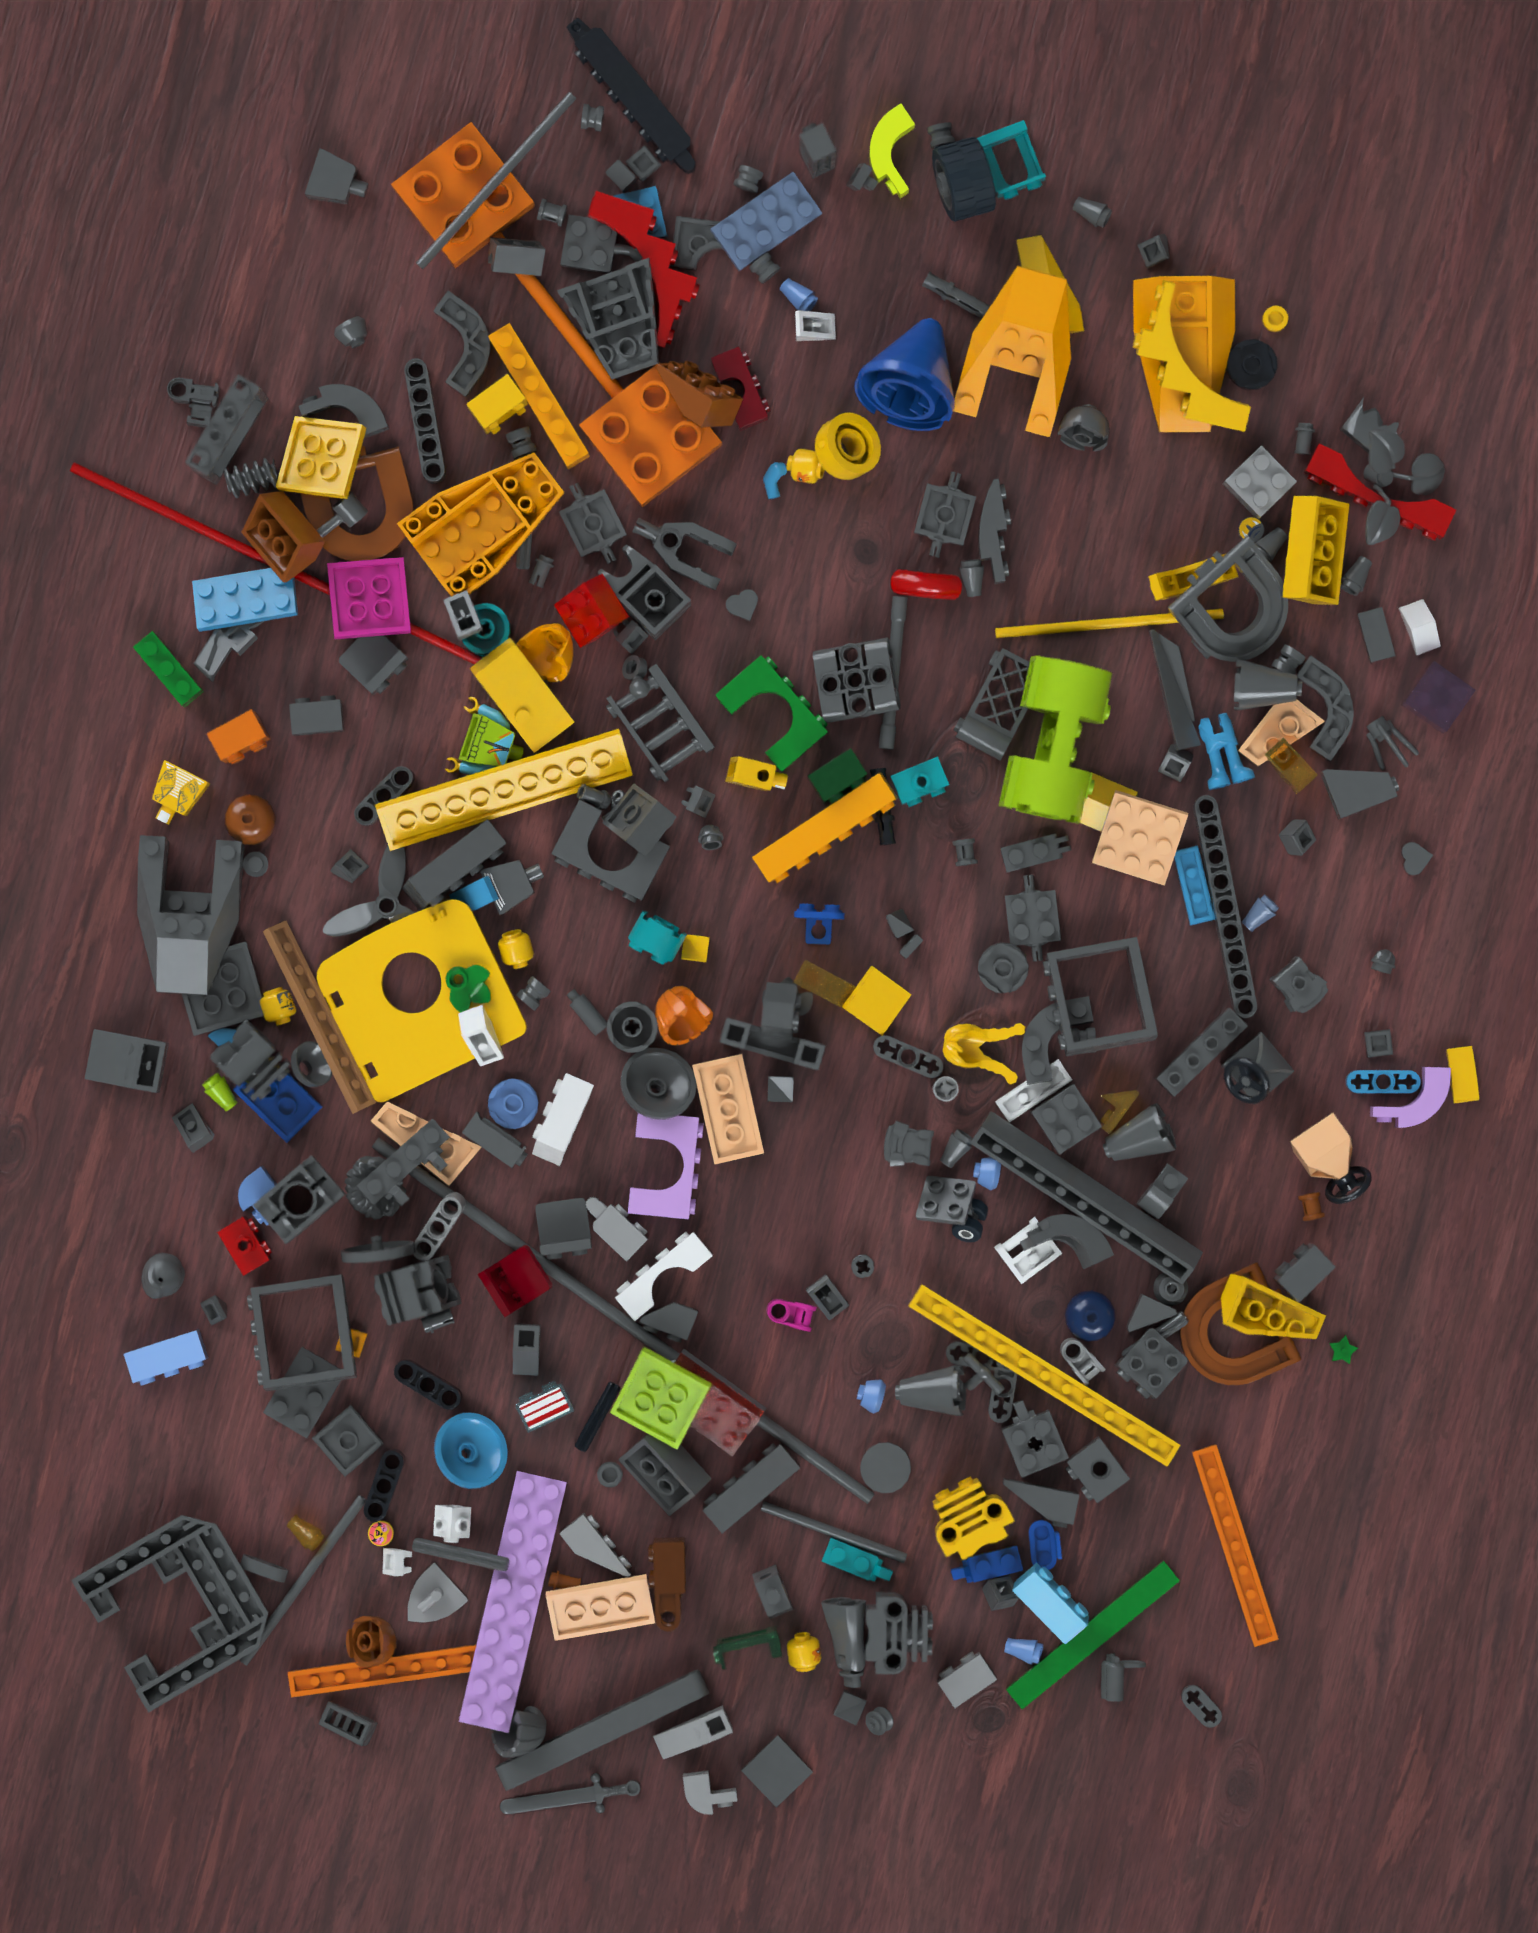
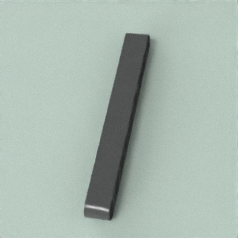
[1193,795,1257,1018]
[494,1669,710,1791]

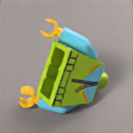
[445,697,523,775]

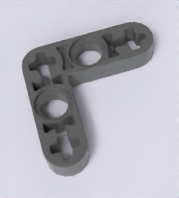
[946,1341,1017,1423]

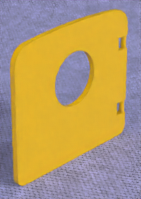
[317,899,527,1103]

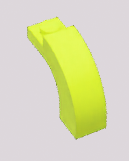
[869,103,915,198]

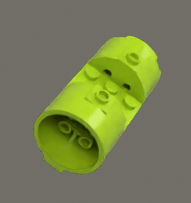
[998,656,1113,824]

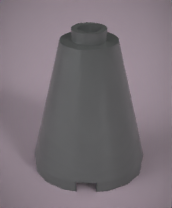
[1234,660,1303,711]
[1103,1103,1177,1161]
[895,1365,966,1416]

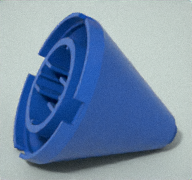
[854,318,955,431]

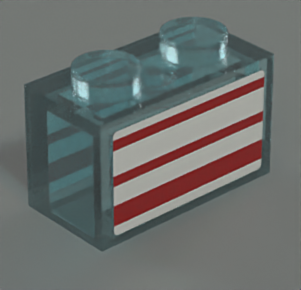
[515,1380,575,1433]

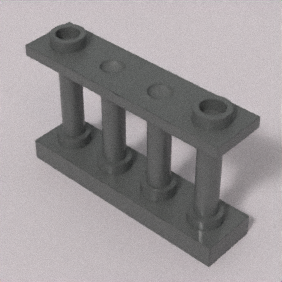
[605,664,715,783]

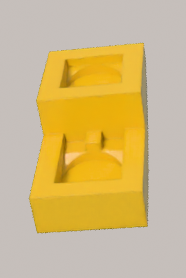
[1446,1046,1479,1103]

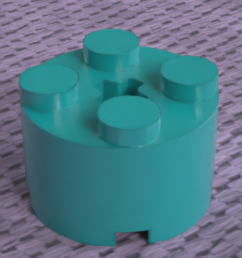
[461,603,511,656]
[628,910,687,965]

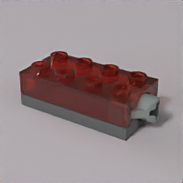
[671,1349,766,1456]

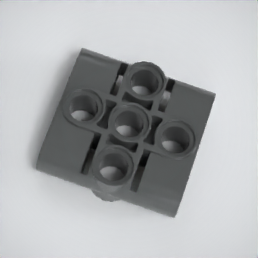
[813,637,901,723]

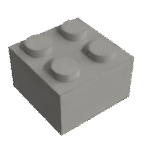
[1223,445,1297,519]

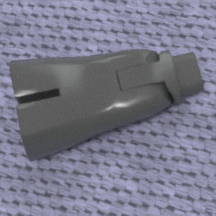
[821,1597,866,1688]

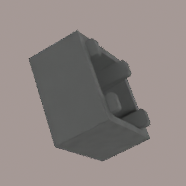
[602,783,677,857]

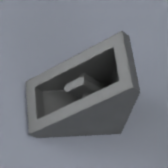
[443,590,483,640]
[806,1274,849,1320]
[1126,1294,1177,1332]

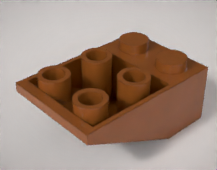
[656,360,743,427]

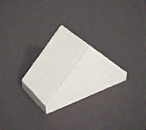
[795,310,836,341]
[1399,599,1441,656]

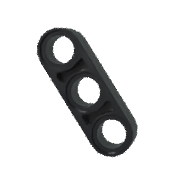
[394,1359,462,1410]
[364,1449,405,1522]

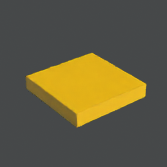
[842,966,912,1036]

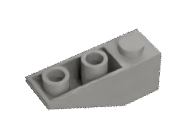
[559,1513,632,1577]
[653,1705,733,1759]

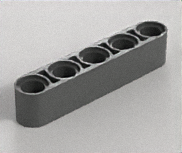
[404,358,446,484]

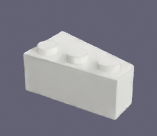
[532,1073,594,1166]

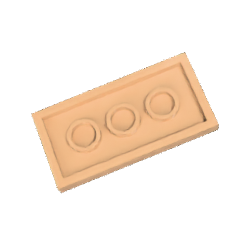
[692,1054,764,1164]
[546,1574,655,1641]

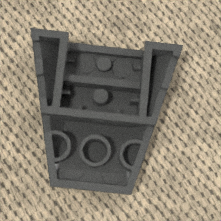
[557,258,659,379]

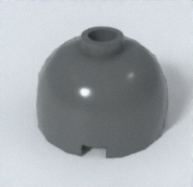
[1058,404,1110,451]

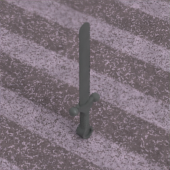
[500,1773,641,1814]

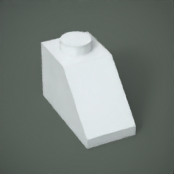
[458,1005,504,1067]

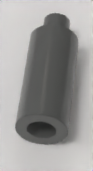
[567,989,607,1036]

